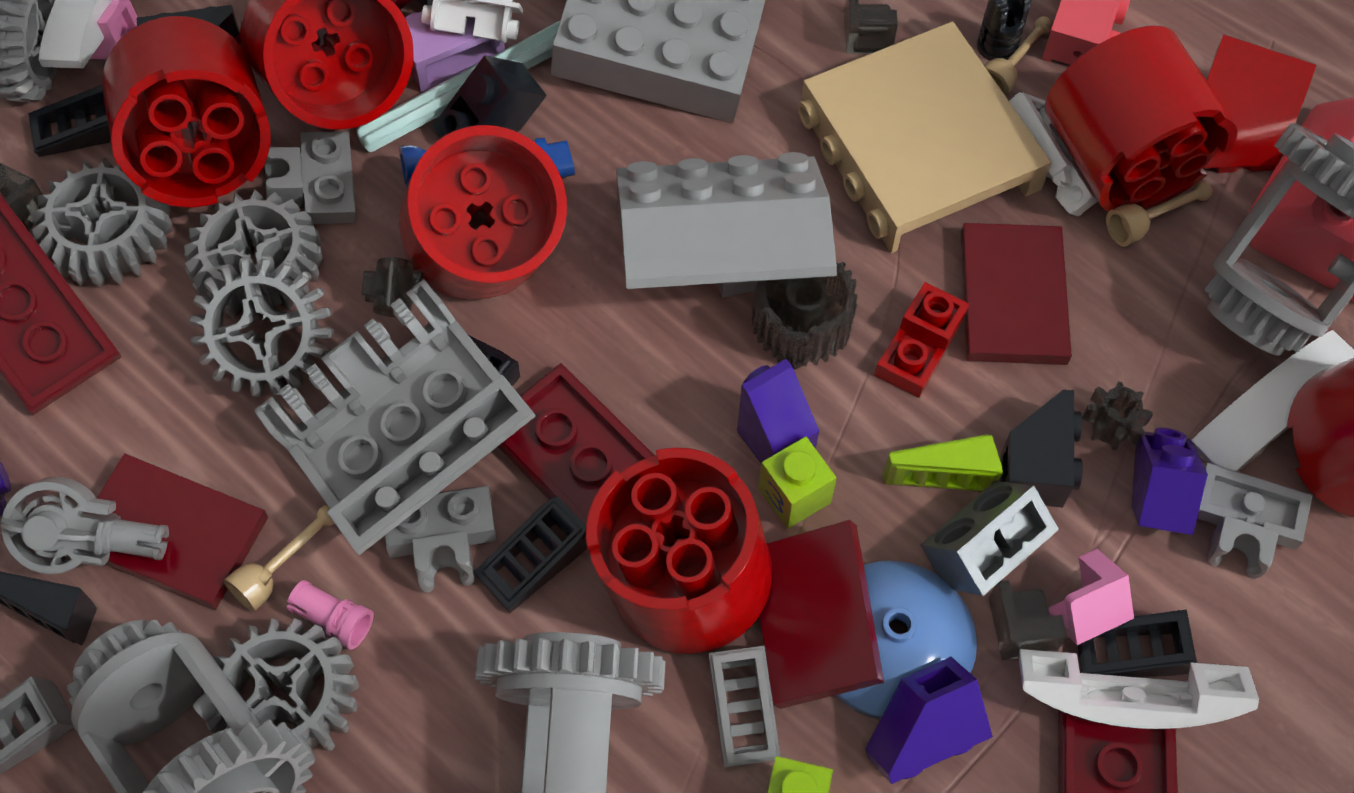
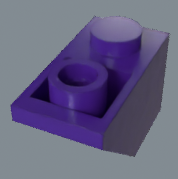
[737,359,819,463]
[1132,428,1208,535]
[865,657,993,784]

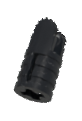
[977,0,1032,60]

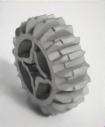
[0,0,57,102]
[31,157,172,288]
[184,190,323,319]
[189,256,334,397]
[206,618,359,762]

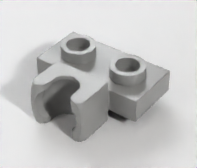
[264,132,356,224]
[1197,462,1313,579]
[385,485,497,593]

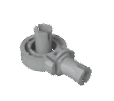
[0,477,169,574]

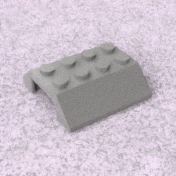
[616,152,837,289]
[254,279,536,555]

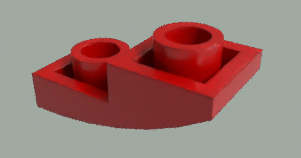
[874,282,970,398]

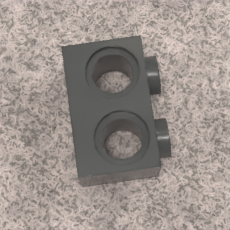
[920,481,1059,596]

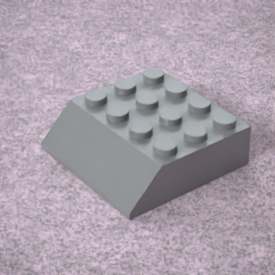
[551,0,766,123]

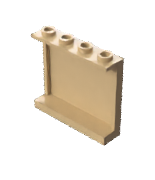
[798,21,1052,254]

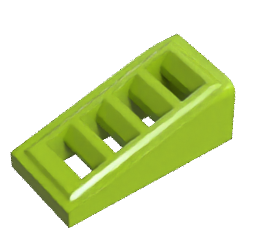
[882,434,1003,491]

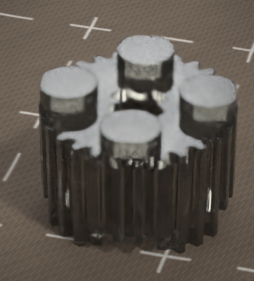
[752,262,857,370]

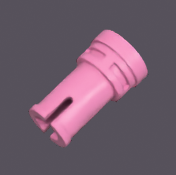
[286,580,374,650]

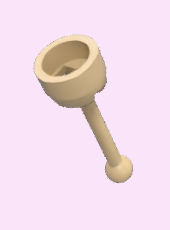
[984,16,1053,97]
[1106,182,1213,247]
[224,505,335,612]

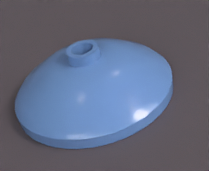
[836,561,977,719]

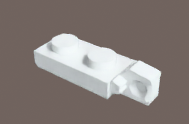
[1009,92,1098,216]

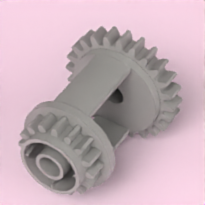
[1204,122,1354,356]
[67,620,314,793]
[475,632,666,793]

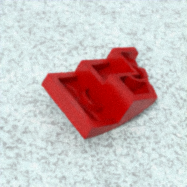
[1203,34,1316,173]

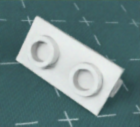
[421,0,523,43]

